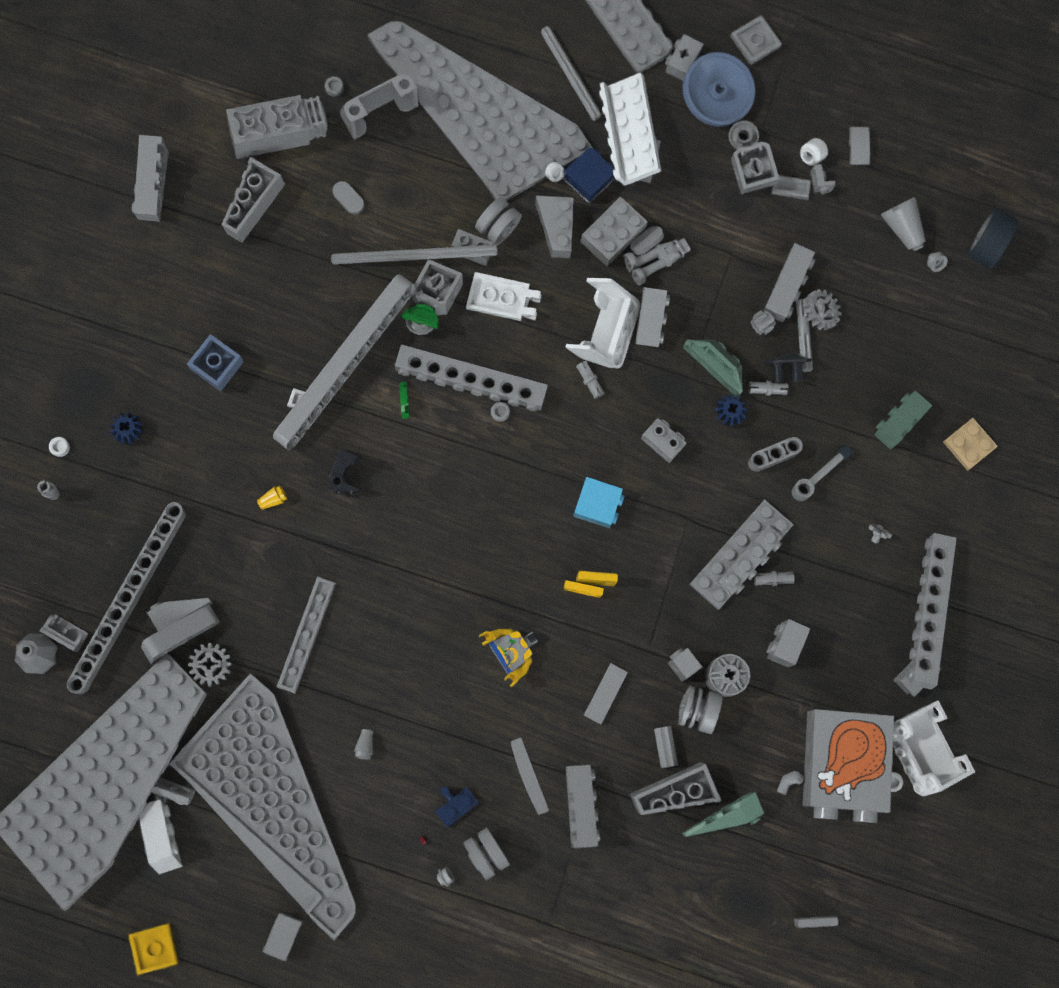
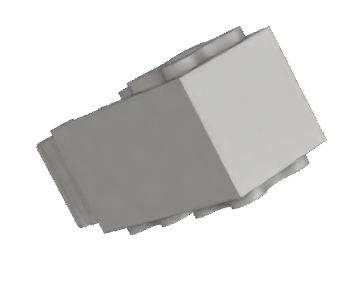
[226,95,328,159]

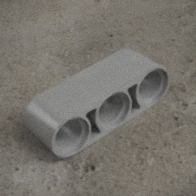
[748,437,803,472]

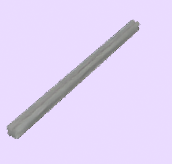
[331,245,498,264]

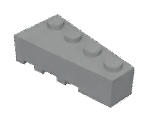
[630,762,721,815]

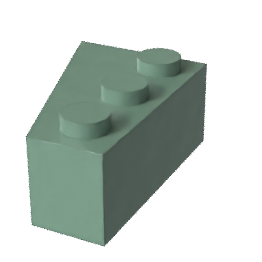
[874,390,932,449]

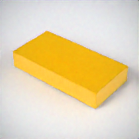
[563,580,604,598]

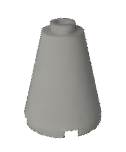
[881,197,926,251]

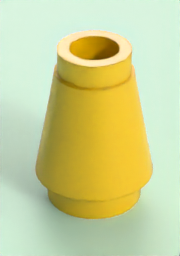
[257,486,287,510]

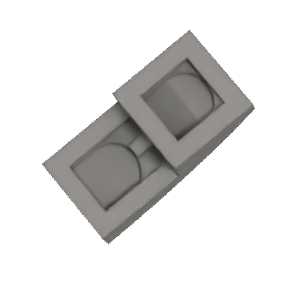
[849,127,870,164]

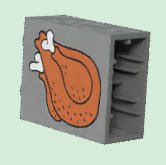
[803,709,894,823]

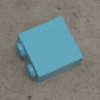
[573,477,625,528]

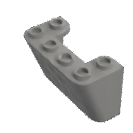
[340,74,418,139]

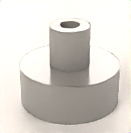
[927,252,948,272]

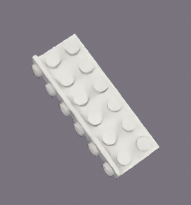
[599,73,661,186]

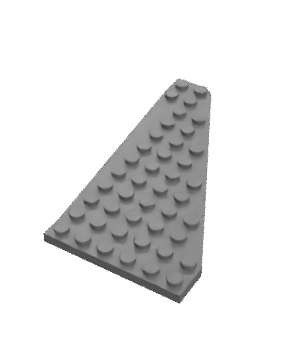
[368,21,593,201]
[170,674,356,940]

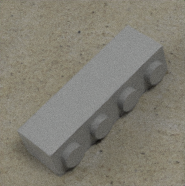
[763,243,815,322]

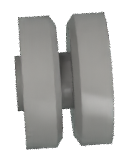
[475,197,522,245]
[463,828,510,880]

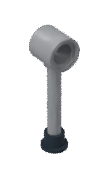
[792,444,853,501]

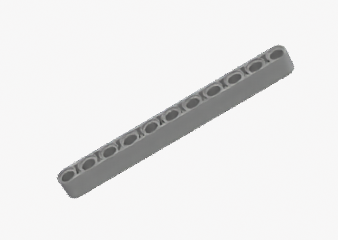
[273,274,416,450]
[67,502,186,695]

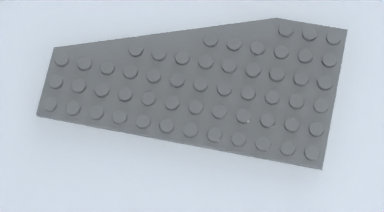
[0,653,207,911]

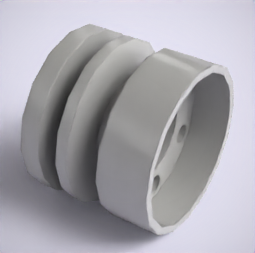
[705,654,750,697]
[678,685,723,734]

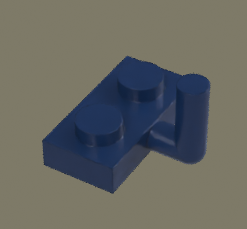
[435,787,479,827]

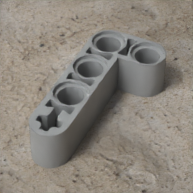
[141,605,220,664]

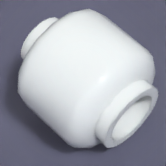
[800,138,828,166]

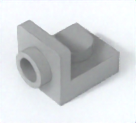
[810,164,836,194]

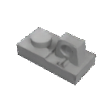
[151,777,196,805]

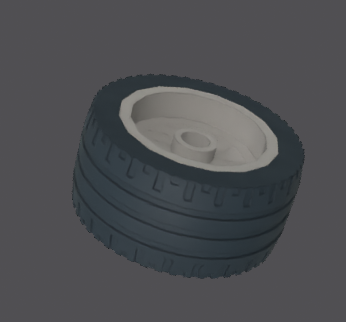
[967,208,1019,269]

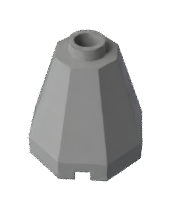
[15,633,58,674]

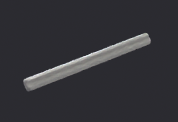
[541,26,601,121]

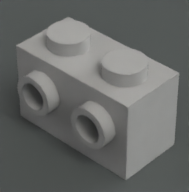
[641,418,686,463]

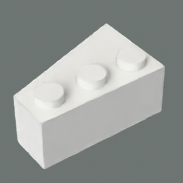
[139,800,183,874]

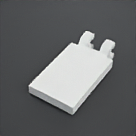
[466,272,541,321]

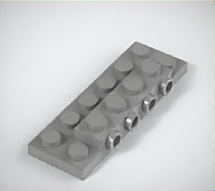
[689,500,793,610]

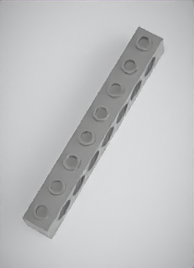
[395,345,548,411]
[907,533,956,690]

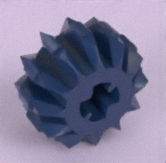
[715,394,748,427]
[110,412,143,445]

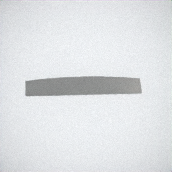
[511,738,549,815]

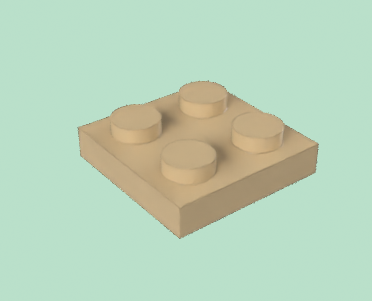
[943,418,998,471]

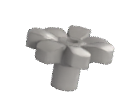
[868,524,892,543]

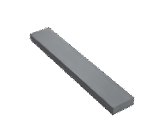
[277,576,336,694]

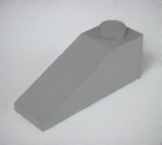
[147,598,213,632]

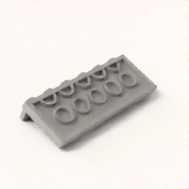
[586,0,673,74]

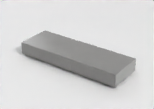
[583,663,628,725]

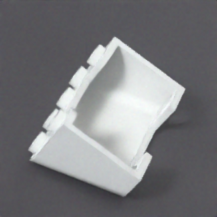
[893,701,975,796]

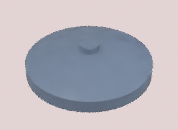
[683,52,755,127]

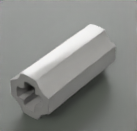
[654,726,678,768]

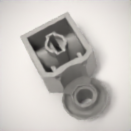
[729,121,779,194]
[406,259,463,335]

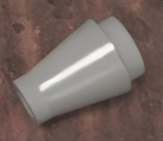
[354,729,373,760]

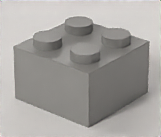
[766,619,810,668]

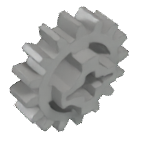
[803,289,841,330]
[188,643,232,686]

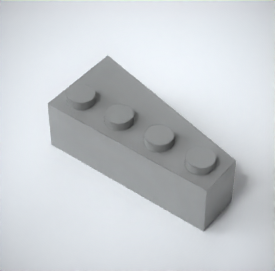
[132,135,169,221]
[222,157,285,243]
[566,765,600,848]

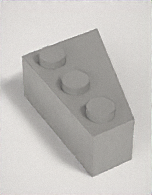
[635,287,670,347]

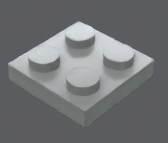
[730,16,781,65]

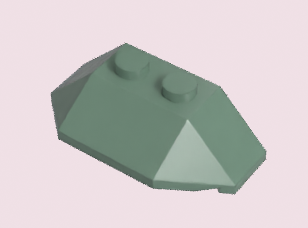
[683,340,743,398]

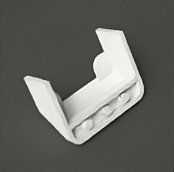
[565,278,640,369]

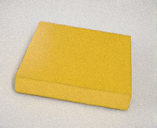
[576,571,618,587]
[129,923,179,975]

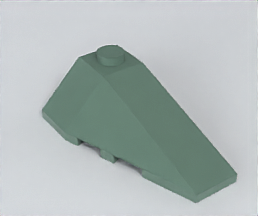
[682,792,764,837]

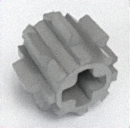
[751,310,776,335]

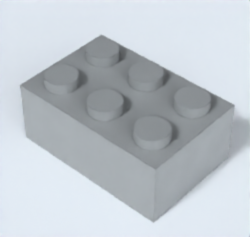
[581,197,648,267]

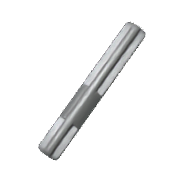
[796,299,813,372]

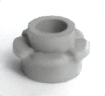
[437,867,454,887]

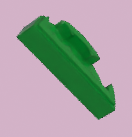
[402,304,439,329]
[399,381,409,419]

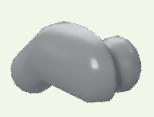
[777,771,804,795]

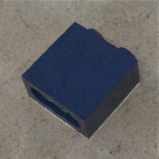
[563,147,615,203]

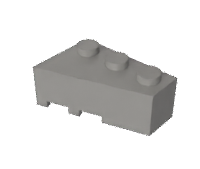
[535,196,573,258]

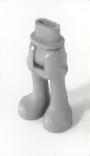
[624,238,690,286]

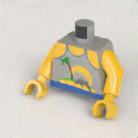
[479,629,538,687]

